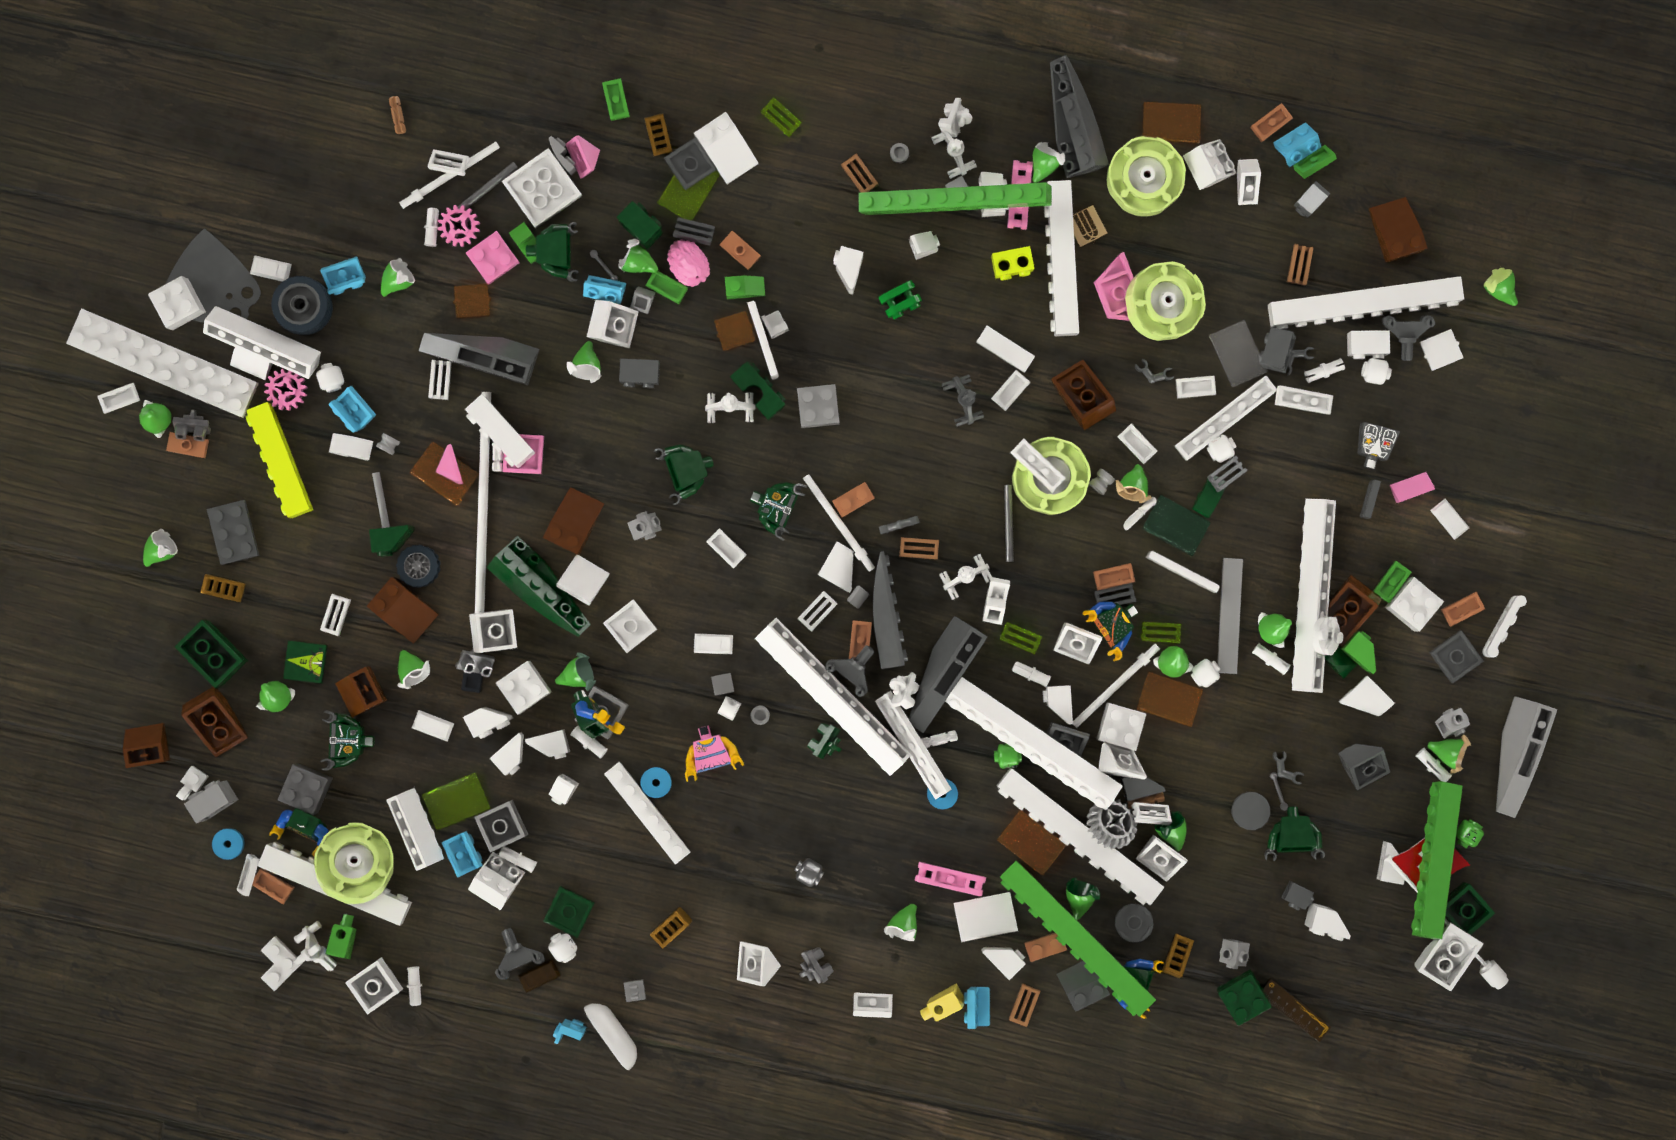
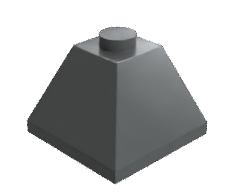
[1339,744,1390,790]

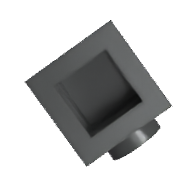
[1281,880,1314,911]

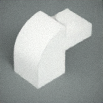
[983,577,1010,625]

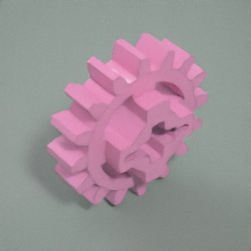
[438,205,480,247]
[264,369,308,411]

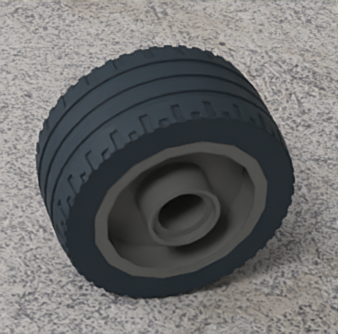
[271,276,333,335]

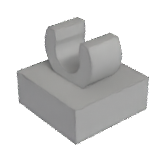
[624,979,646,1002]

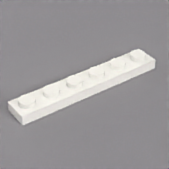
[1175,376,1277,461]
[875,691,952,800]
[604,762,691,864]

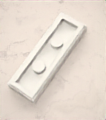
[976,326,1035,373]
[1275,386,1333,415]
[1011,439,1066,492]

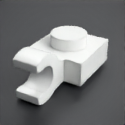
[176,766,209,800]

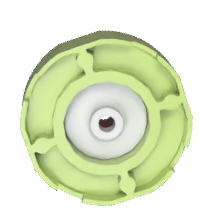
[1107,136,1186,216]
[1125,261,1206,341]
[1012,437,1091,515]
[314,823,394,904]

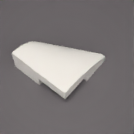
[818,542,854,593]
[1339,676,1395,716]

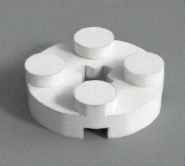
[1312,617,1343,655]

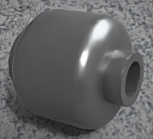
[794,858,824,887]

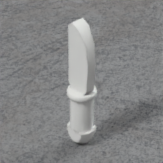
[1123,497,1157,530]

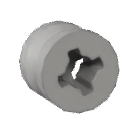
[376,433,400,455]

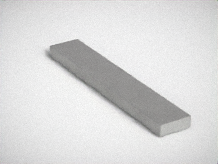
[1217,558,1243,674]

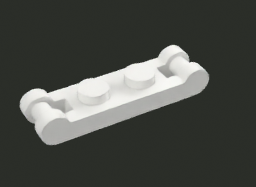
[1482,595,1527,657]

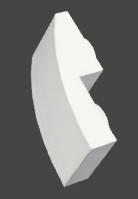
[329,433,373,461]

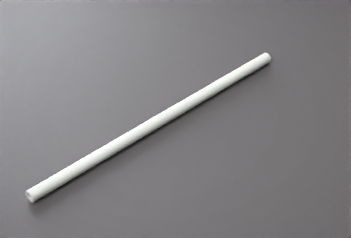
[475,392,491,613]

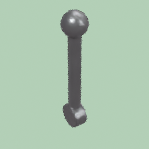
[590,250,618,281]
[1270,772,1288,811]

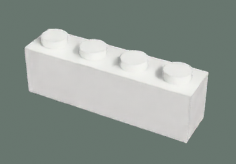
[465,394,535,468]
[387,788,444,871]

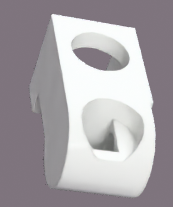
[718,696,741,721]

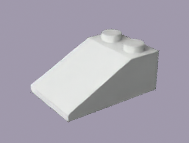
[694,112,759,185]
[1414,923,1483,991]

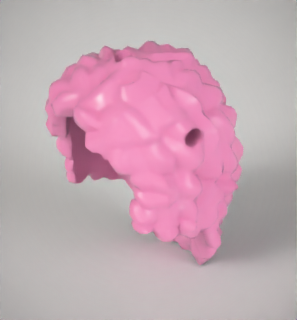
[667,239,710,287]

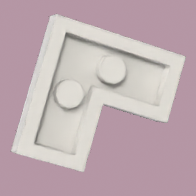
[261,936,302,991]

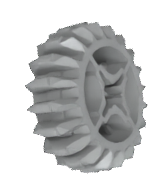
[1086,799,1138,850]

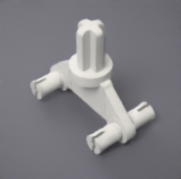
[931,130,977,179]
[705,392,755,423]
[939,554,992,600]
[293,921,337,971]

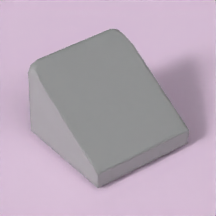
[630,287,655,314]
[847,586,869,608]
[711,673,734,696]

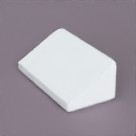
[230,347,273,380]
[853,993,893,1018]

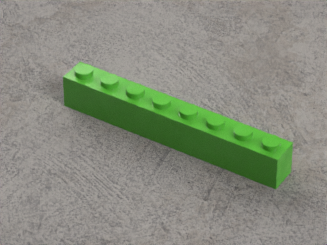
[1411,781,1463,939]

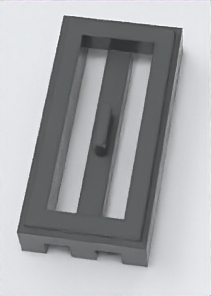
[673,218,715,246]
[1207,456,1247,492]
[1360,480,1381,519]
[1094,583,1136,605]

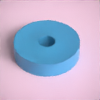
[641,767,672,798]
[927,779,958,809]
[212,828,245,860]

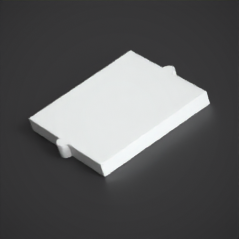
[1420,329,1463,371]

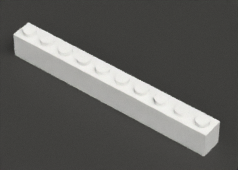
[1268,276,1464,329]
[1292,499,1336,693]
[755,618,911,776]
[945,677,1122,810]
[996,768,1164,905]

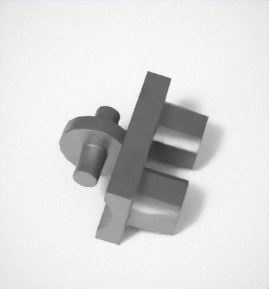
[173,410,211,441]
[455,649,495,677]
[799,947,834,984]

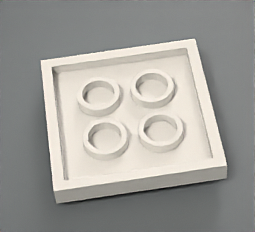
[502,148,582,229]

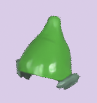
[555,653,596,691]

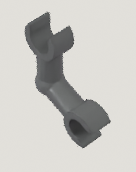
[1287,347,1314,376]
[1135,359,1174,383]
[879,516,920,534]
[1273,751,1304,784]

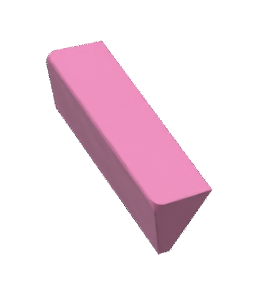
[1390,472,1435,503]

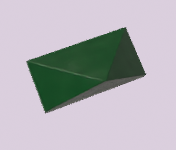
[1325,647,1357,679]

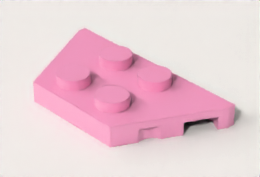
[1094,252,1134,321]

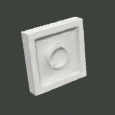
[556,554,610,606]
[603,599,657,653]

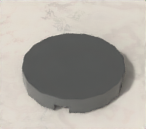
[1231,792,1270,830]
[1115,904,1153,942]

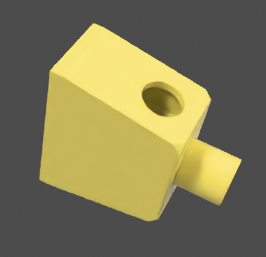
[920,983,965,1021]

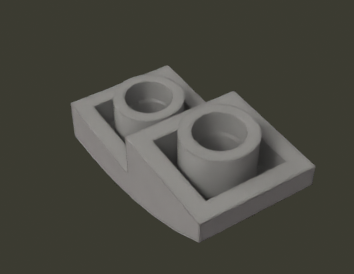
[549,136,577,176]

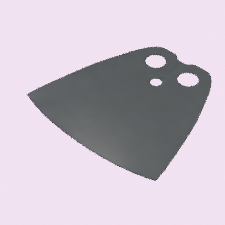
[166,228,261,323]

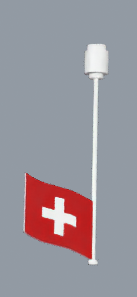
[1384,838,1508,989]

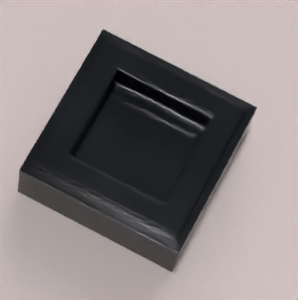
[461,672,483,693]

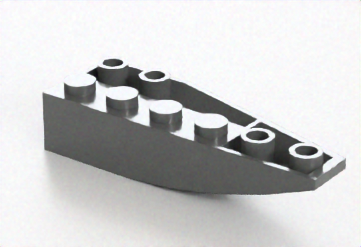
[1050,55,1109,178]
[418,333,540,386]
[873,551,908,669]
[909,616,987,733]

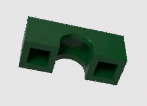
[730,362,786,421]

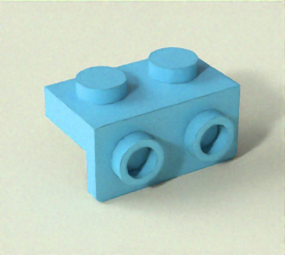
[1273,122,1321,167]
[320,257,366,295]
[583,275,626,304]
[329,386,376,433]
[441,831,482,877]
[964,987,990,1029]
[553,1019,587,1044]

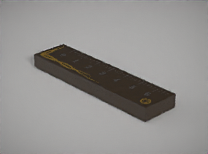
[1262,978,1331,1042]

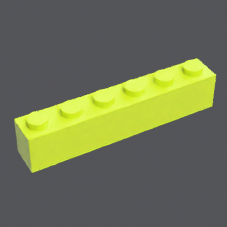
[246,402,313,518]

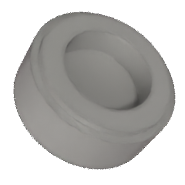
[890,143,909,163]
[751,705,770,725]

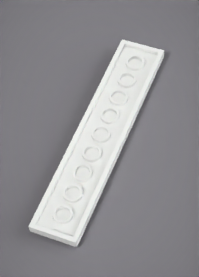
[66,309,259,418]

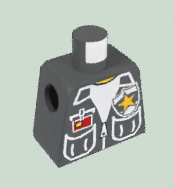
[1357,422,1400,470]

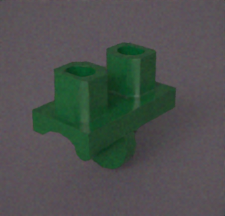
[807,723,842,759]

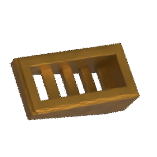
[644,114,672,156]
[201,574,246,602]
[650,907,692,949]
[1162,934,1194,978]

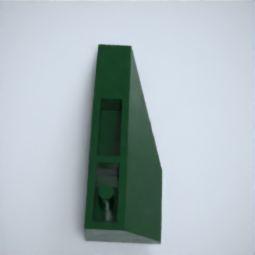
[487,536,591,637]

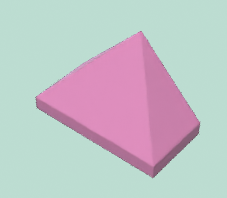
[566,135,600,179]
[436,444,463,485]

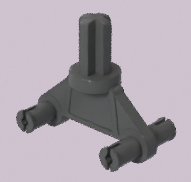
[1382,315,1435,361]
[942,374,984,427]
[825,645,874,697]
[495,928,545,980]

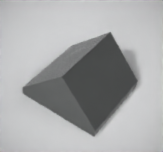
[1047,722,1090,757]

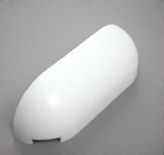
[584,1003,637,1070]

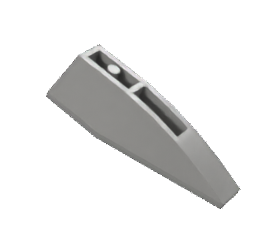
[1496,696,1558,818]

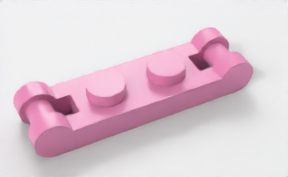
[1007,160,1033,230]
[915,862,986,896]

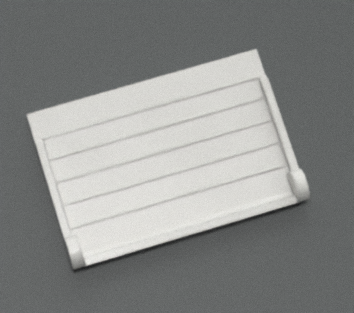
[954,892,1018,942]

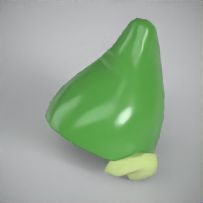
[1484,268,1518,306]

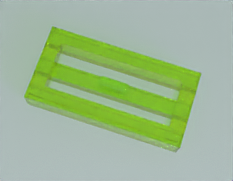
[761,97,802,138]
[999,622,1042,654]
[1141,622,1181,643]

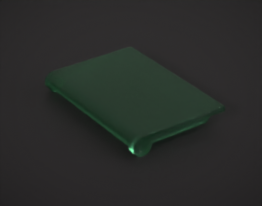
[1142,495,1211,556]

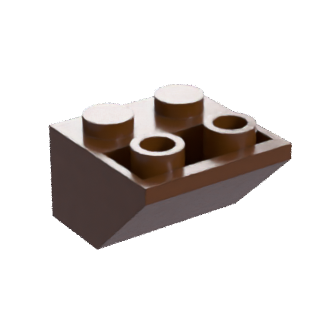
[335,666,387,717]
[123,723,170,768]

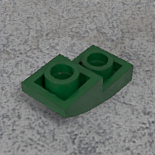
[1192,475,1226,518]

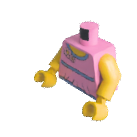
[685,726,744,782]

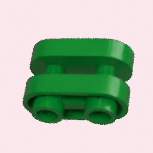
[878,280,922,320]

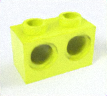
[991,246,1034,281]

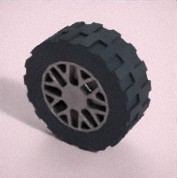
[396,545,441,587]

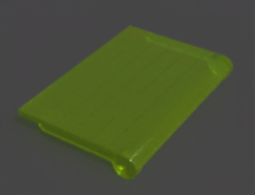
[657,171,720,221]
[422,772,490,830]

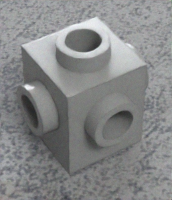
[627,511,662,541]
[1435,708,1470,739]
[1219,939,1250,969]

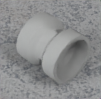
[1089,468,1115,495]

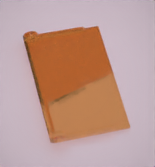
[1142,102,1201,143]
[410,441,479,506]
[1136,672,1203,727]

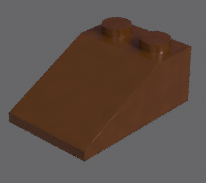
[1369,197,1427,263]
[1051,360,1116,430]
[543,487,605,555]
[1328,575,1382,647]
[367,577,439,644]
[181,687,248,758]

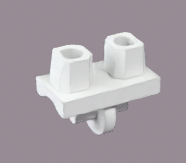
[938,98,972,137]
[889,672,919,709]

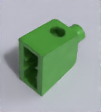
[325,914,357,959]

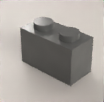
[1259,327,1296,373]
[619,358,660,388]

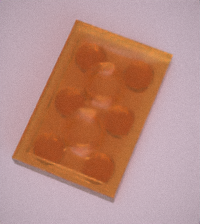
[997,810,1066,876]

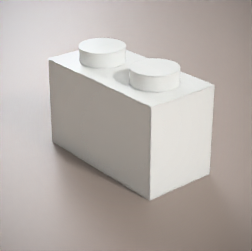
[1347,330,1390,359]

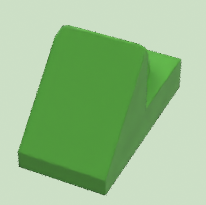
[509,222,536,264]

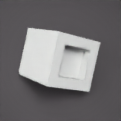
[761,311,789,339]

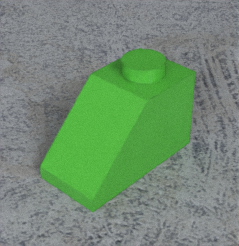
[725,276,765,299]
[1340,631,1376,674]

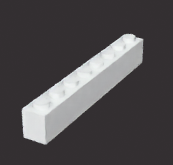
[1044,180,1079,336]
[257,842,412,926]

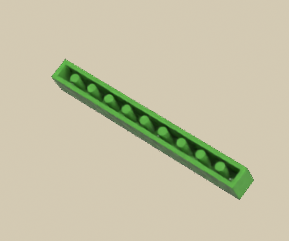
[859,182,1052,215]
[1000,861,1156,1017]

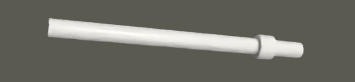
[399,142,500,209]
[803,474,875,572]
[1073,644,1160,728]

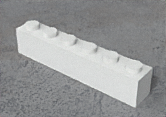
[203,306,321,379]

